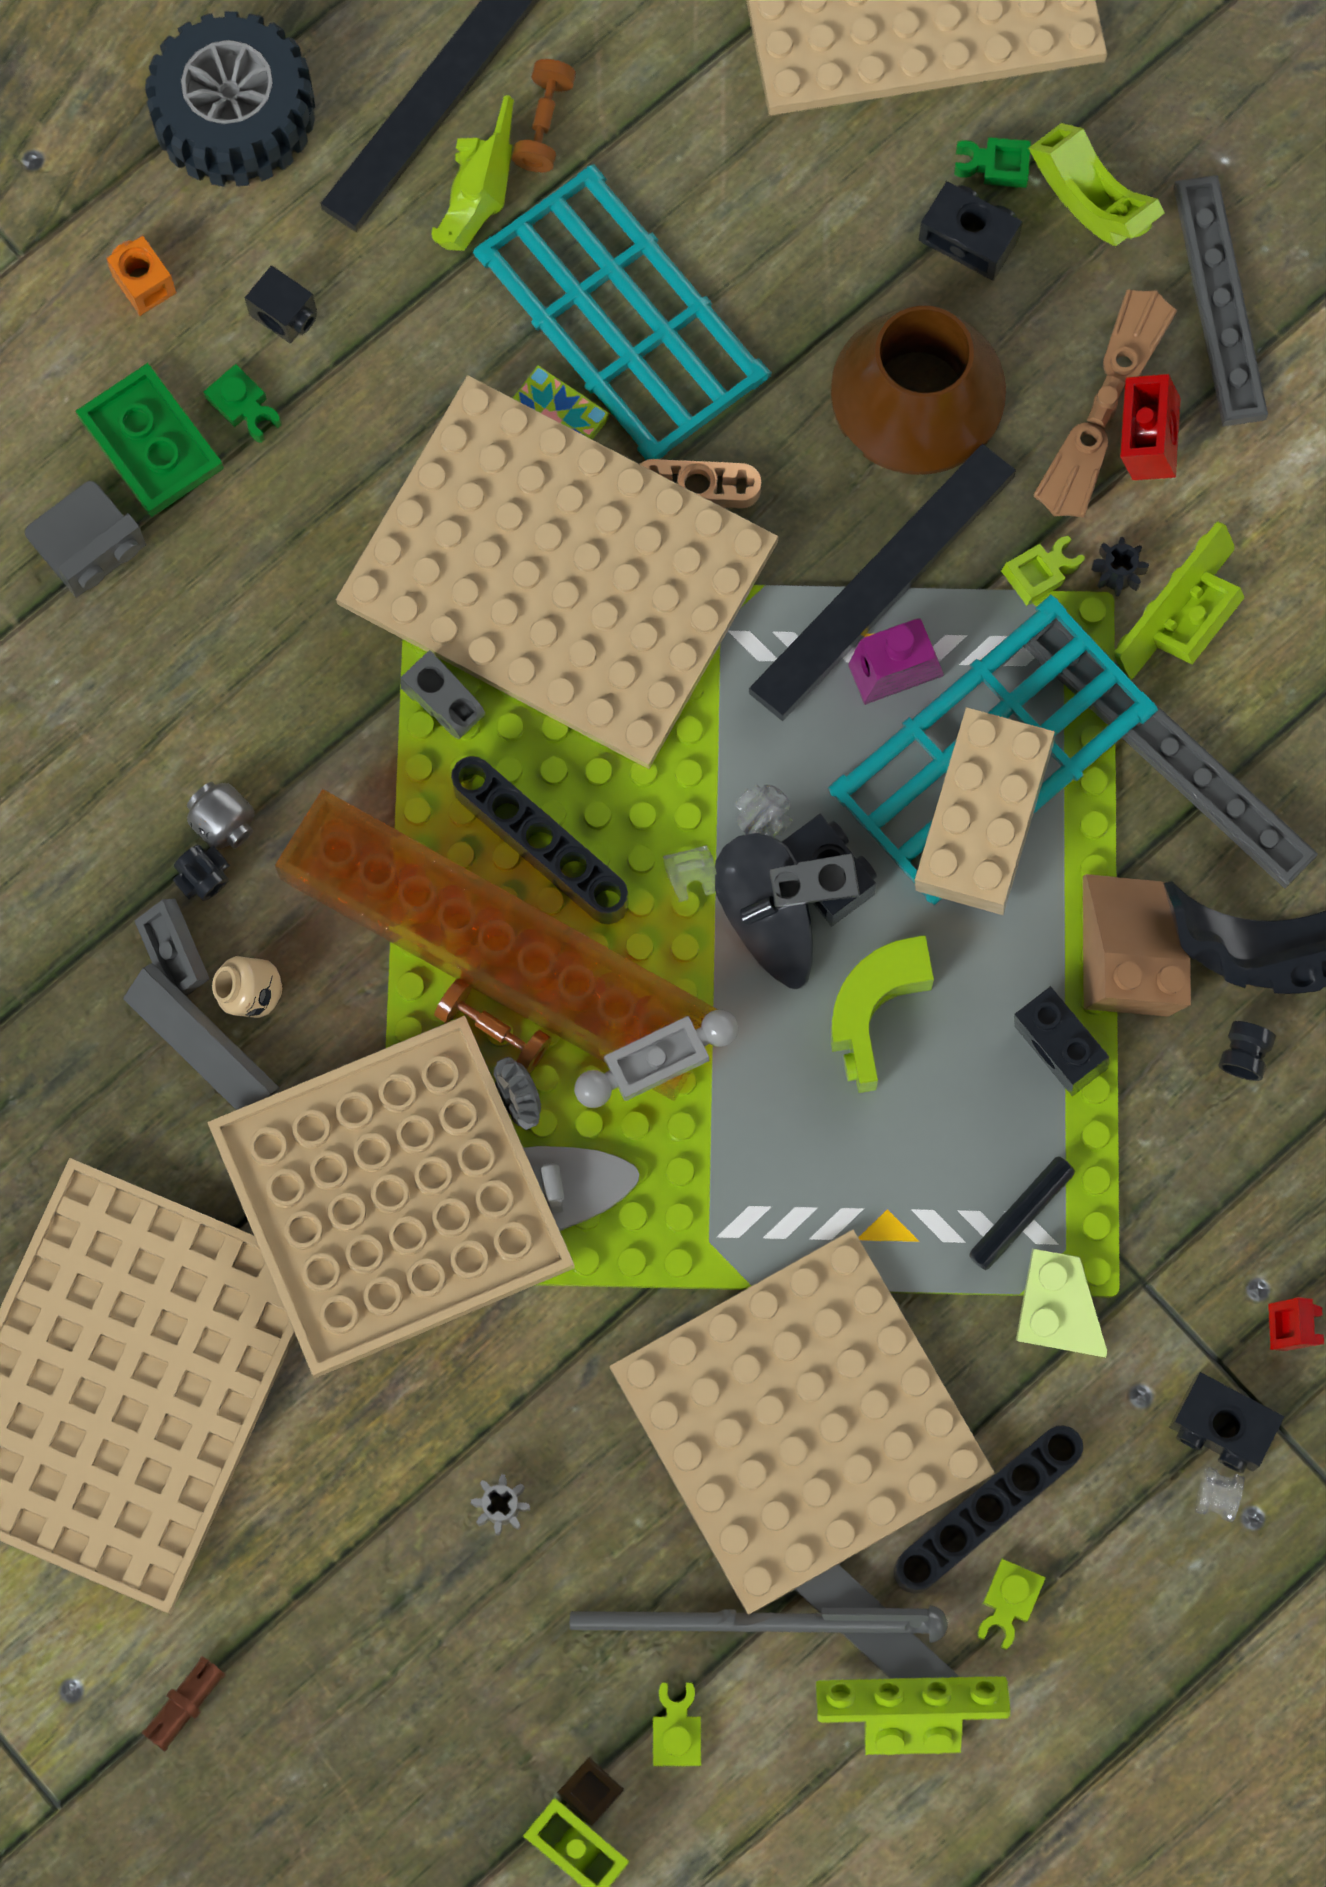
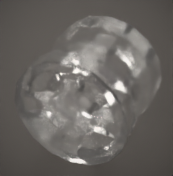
[1195,1467,1245,1522]

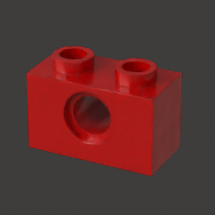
[1120,374,1181,481]

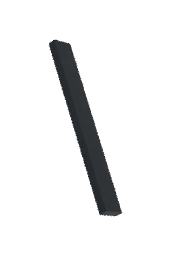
[320,0,539,232]
[749,444,1016,721]

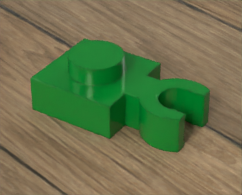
[954,137,1031,188]
[203,363,282,443]

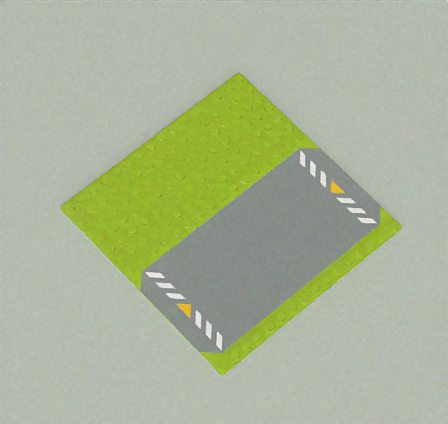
[386,585,1120,1298]

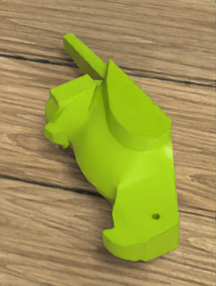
[432,95,514,251]

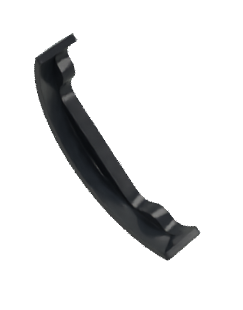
[1163,881,1326,994]

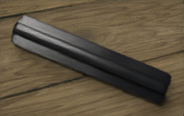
[969,1156,1075,1270]

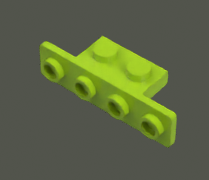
[1114,521,1245,680]
[816,1676,1011,1755]

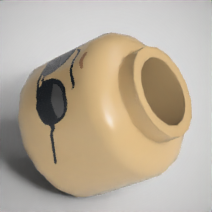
[212,956,282,1018]

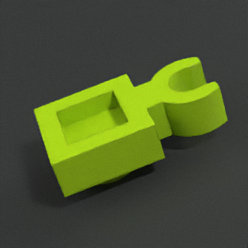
[1001,536,1085,606]
[977,1559,1046,1650]
[653,1683,701,1767]

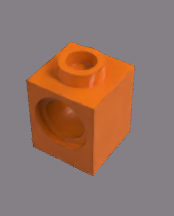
[106,235,176,316]

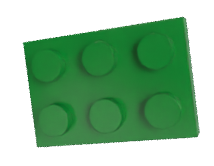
[75,363,224,517]

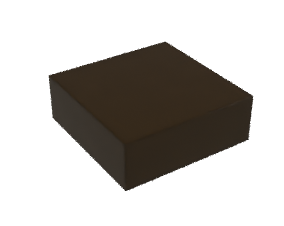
[557,1757,624,1826]

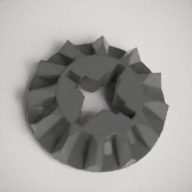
[493,1057,541,1130]

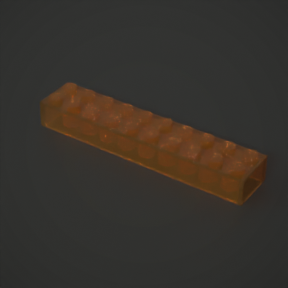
[275,789,718,1101]

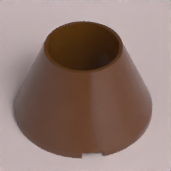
[831,306,1006,475]

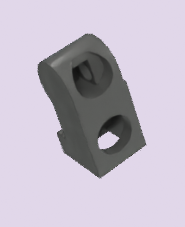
[401,650,486,739]
[769,854,860,907]

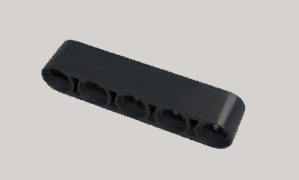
[451,756,628,924]
[894,1425,1084,1594]

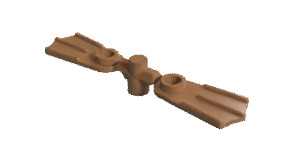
[1034,289,1177,517]

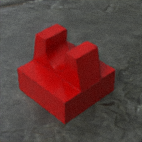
[1268,1297,1324,1351]

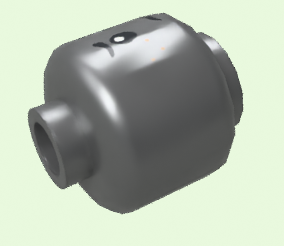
[187,782,254,849]

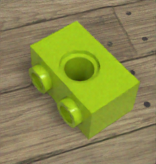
[523,1798,630,1887]

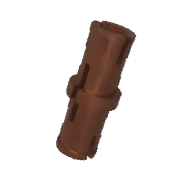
[141,1656,226,1752]

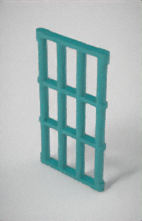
[473,164,772,460]
[827,595,1158,905]

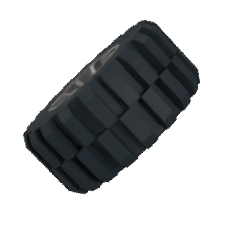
[145,11,316,187]

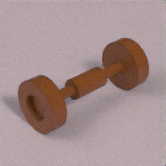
[511,59,576,173]
[434,978,552,1074]

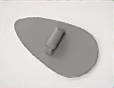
[523,1146,639,1231]

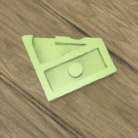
[1016,1249,1107,1358]

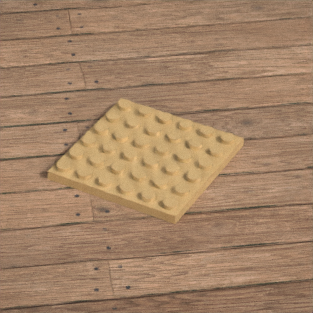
[207,1016,574,1379]
[609,1230,995,1615]

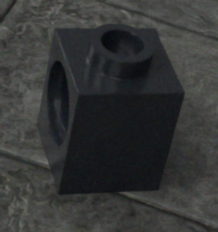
[244,265,317,344]

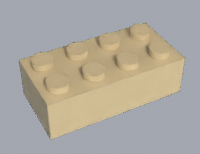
[915,707,1055,915]

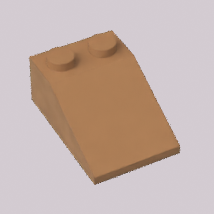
[1083,874,1191,1017]

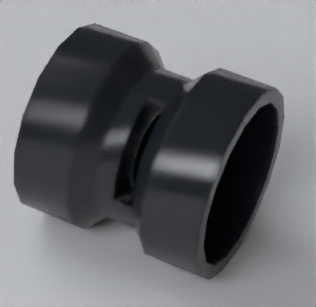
[1218,1021,1276,1081]

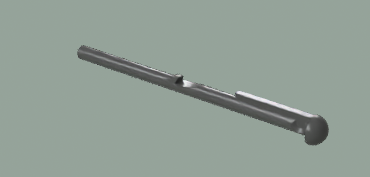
[570,1605,948,1643]

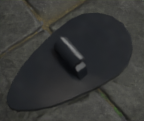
[713,832,813,989]

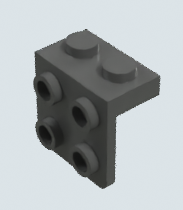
[25,481,146,598]

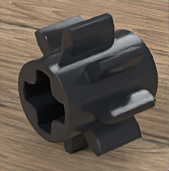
[1091,537,1149,597]
[173,845,230,901]

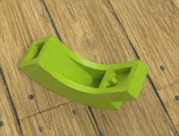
[1029,123,1165,246]
[831,935,934,1093]

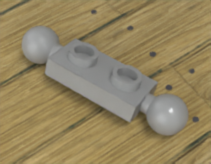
[575,1010,738,1108]

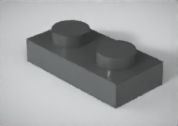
[135,898,210,996]

